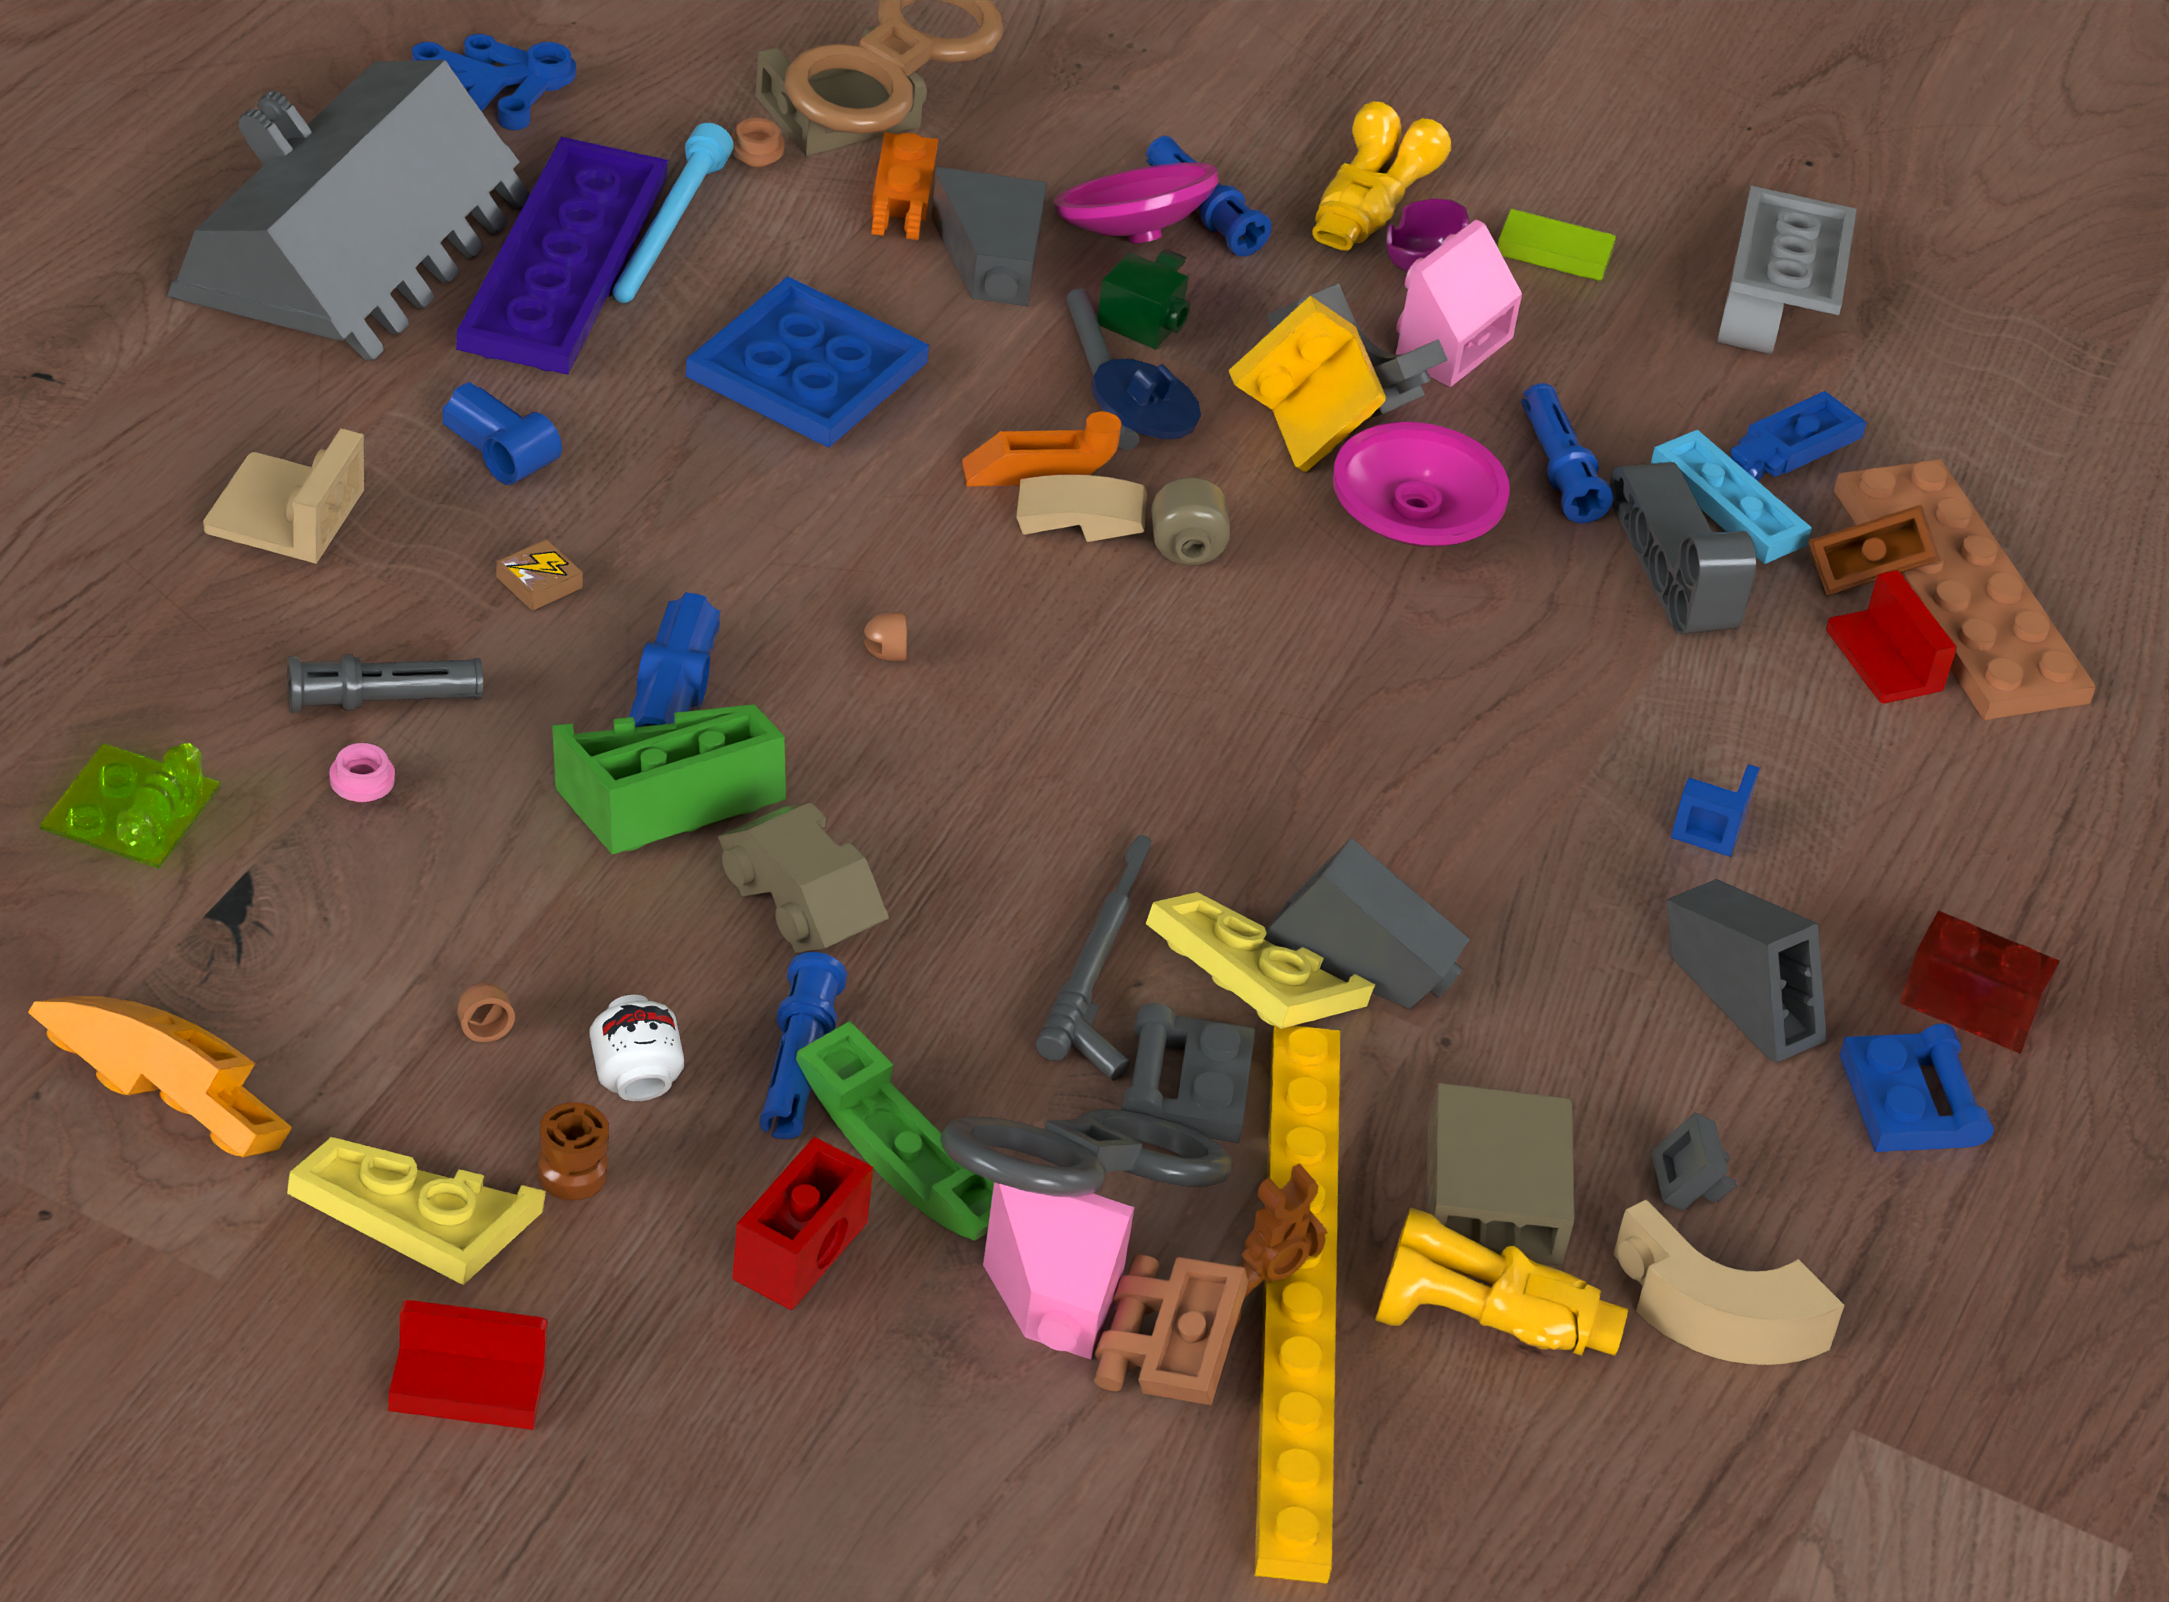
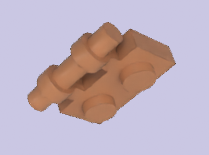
[1094,1254,1249,1405]

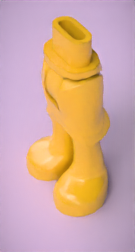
[1312,101,1451,251]
[1375,1207,1628,1356]

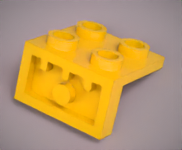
[1228,295,1386,472]

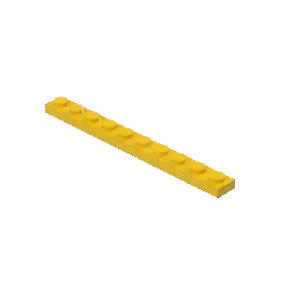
[1255,1024,1340,1584]

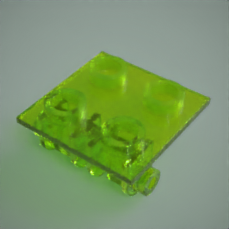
[40,743,221,869]

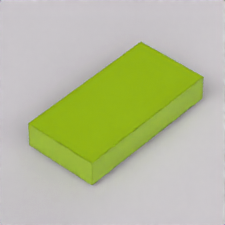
[1497,209,1616,281]

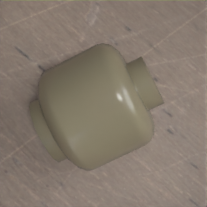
[1151,477,1231,566]

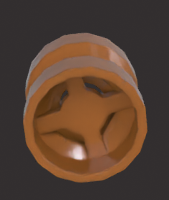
[538,1102,609,1200]

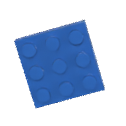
[686,276,929,448]

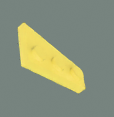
[1146,892,1375,1029]
[287,1137,546,1285]

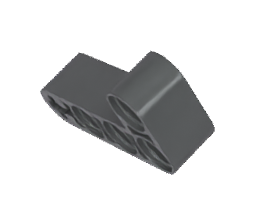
[1610,462,1756,634]

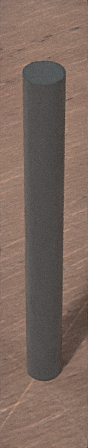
[1066,289,1140,450]

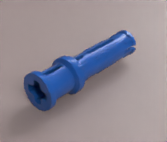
[1146,136,1272,257]
[1521,383,1614,524]
[759,952,847,1139]

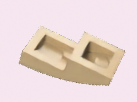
[1016,475,1147,542]

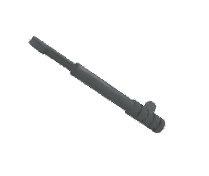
[1036,835,1151,1081]

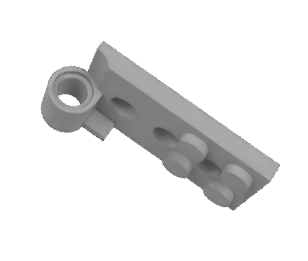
[1717,186,1857,355]

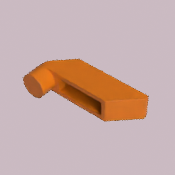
[962,411,1121,486]

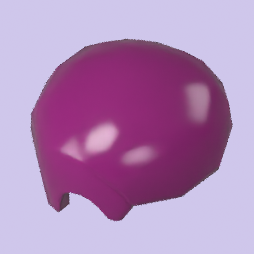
[1386,198,1470,273]

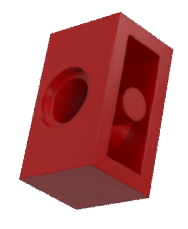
[732,1136,874,1311]

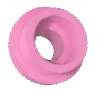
[329,743,395,802]

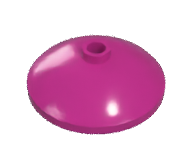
[1054,163,1219,243]
[1333,422,1510,547]

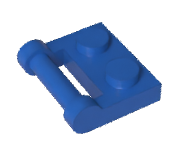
[1839,1024,1994,1152]

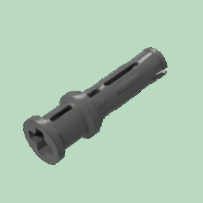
[287,654,483,713]

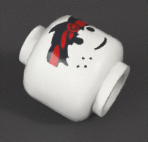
[589,995,684,1101]

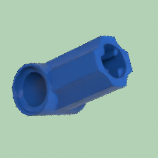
[443,382,562,485]

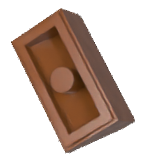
[1807,504,1940,597]

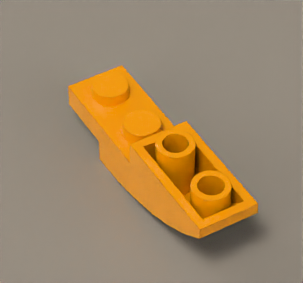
[28,996,293,1158]

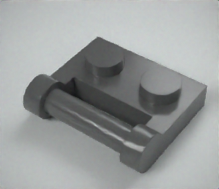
[1121,1003,1256,1143]

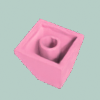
[983,1182,1134,1360]

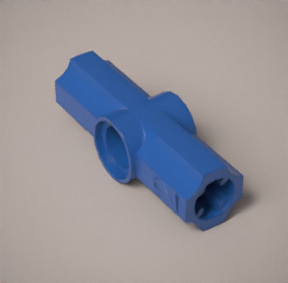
[629,592,720,727]

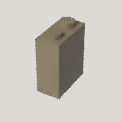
[1427,1083,1574,1266]

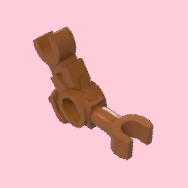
[1235,1163,1328,1328]

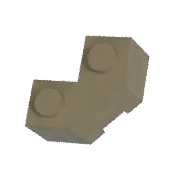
[718,802,889,953]

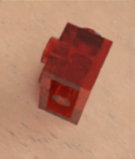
[1900,910,2060,1054]

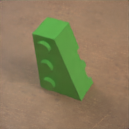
[552,704,786,855]

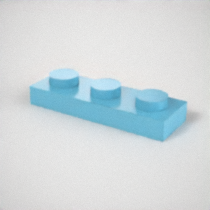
[1651,430,1812,564]

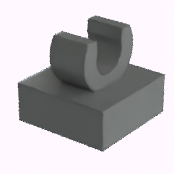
[1651,1112,1737,1211]

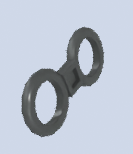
[940,1109,1232,1197]

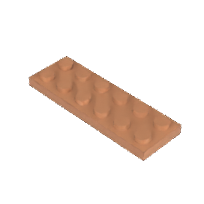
[1834,459,2096,720]

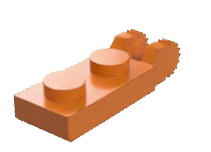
[871,132,938,240]

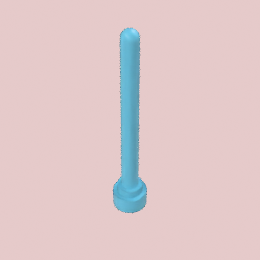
[612,123,734,303]

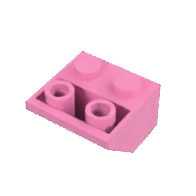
[1396,219,1522,388]

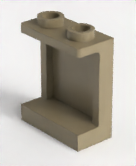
[756,26,927,156]

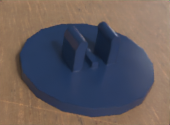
[1091,359,1201,439]

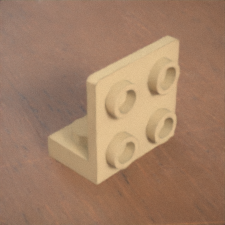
[203,428,364,564]

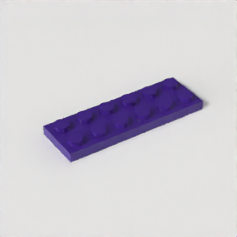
[456,137,668,375]

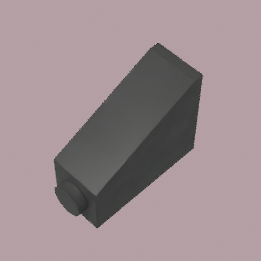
[931,166,1047,306]
[1264,837,1470,1010]
[1666,879,1827,1063]

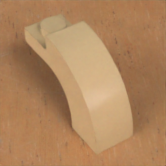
[1613,1199,1845,1365]

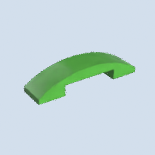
[796,1021,994,1241]

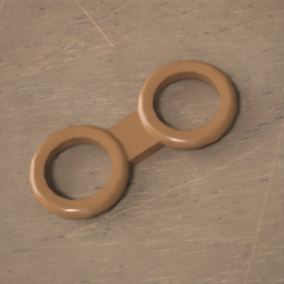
[785,0,1003,134]

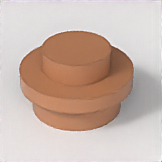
[731,118,785,167]

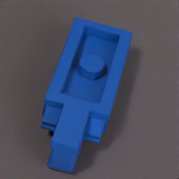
[1730,391,1867,482]

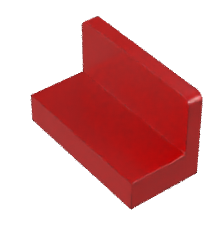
[1826,570,1957,703]
[388,1300,548,1430]

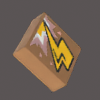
[496,539,583,611]

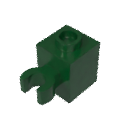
[1097,249,1190,350]

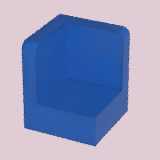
[1671,764,1760,857]

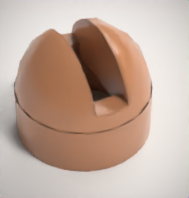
[864,612,907,661]
[457,982,515,1043]

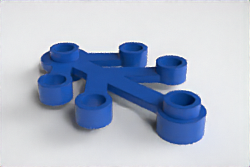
[412,34,576,130]

